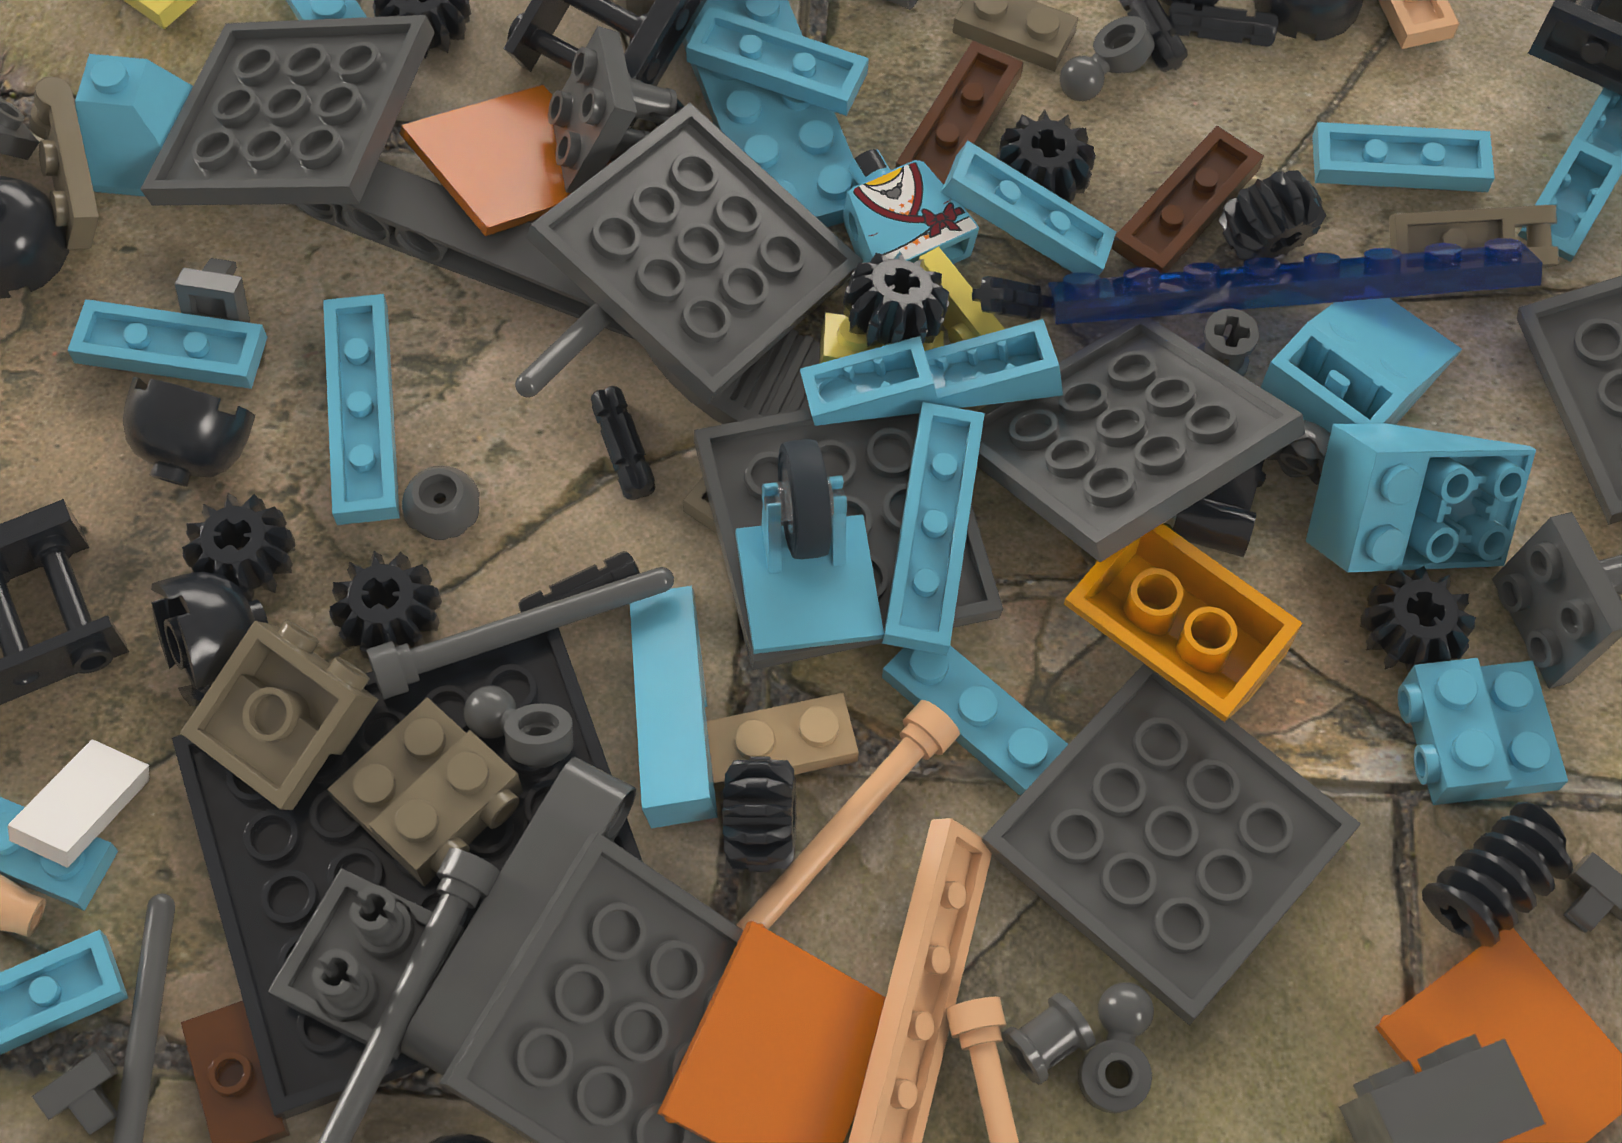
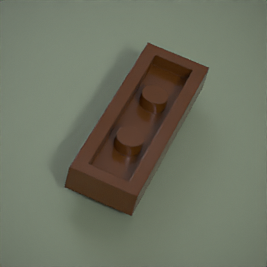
[895,40,1024,185]
[1112,126,1264,281]

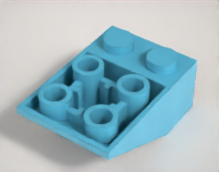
[1261,281,1462,433]
[1306,423,1536,573]

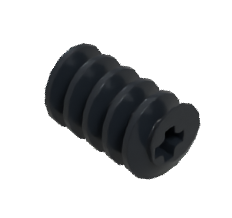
[1422,802,1574,948]

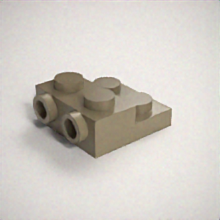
[180,620,379,810]
[327,697,523,887]

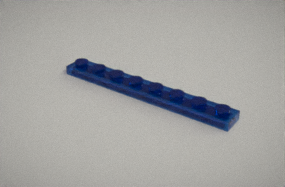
[1048,238,1543,325]

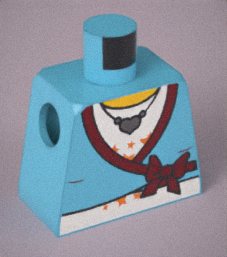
[843,149,979,264]

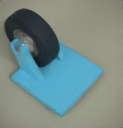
[735,439,884,654]

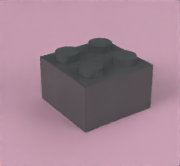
[1339,1034,1545,1143]

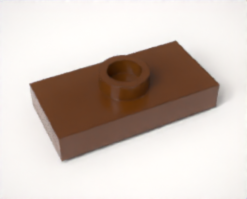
[181,1000,290,1143]

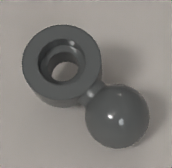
[1060,16,1154,101]
[464,686,574,768]
[1078,982,1154,1113]

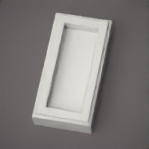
[8,739,149,868]

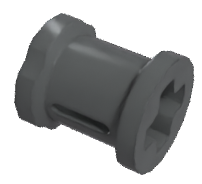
[1198,308,1260,377]
[1002,992,1096,1085]

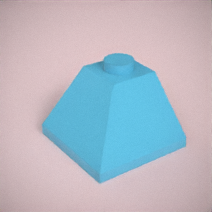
[75,54,193,197]

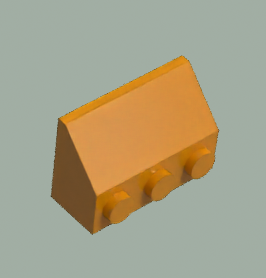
[1064,523,1303,722]

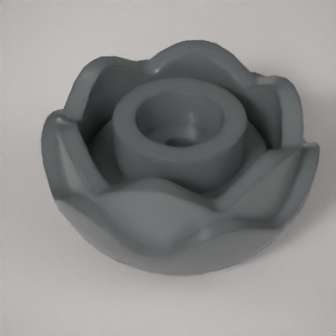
[1266,420,1331,485]
[402,466,480,540]

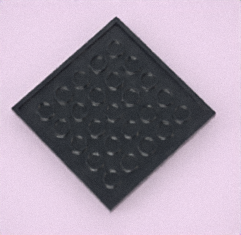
[172,628,643,1120]

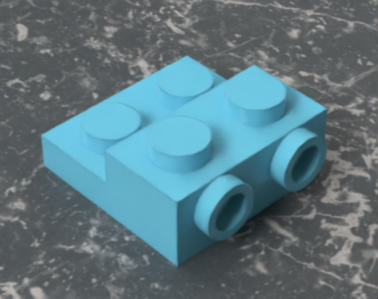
[1398,657,1568,805]

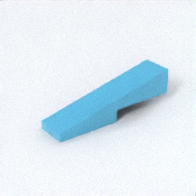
[1518,88,1622,262]
[800,319,1063,426]
[630,585,718,828]

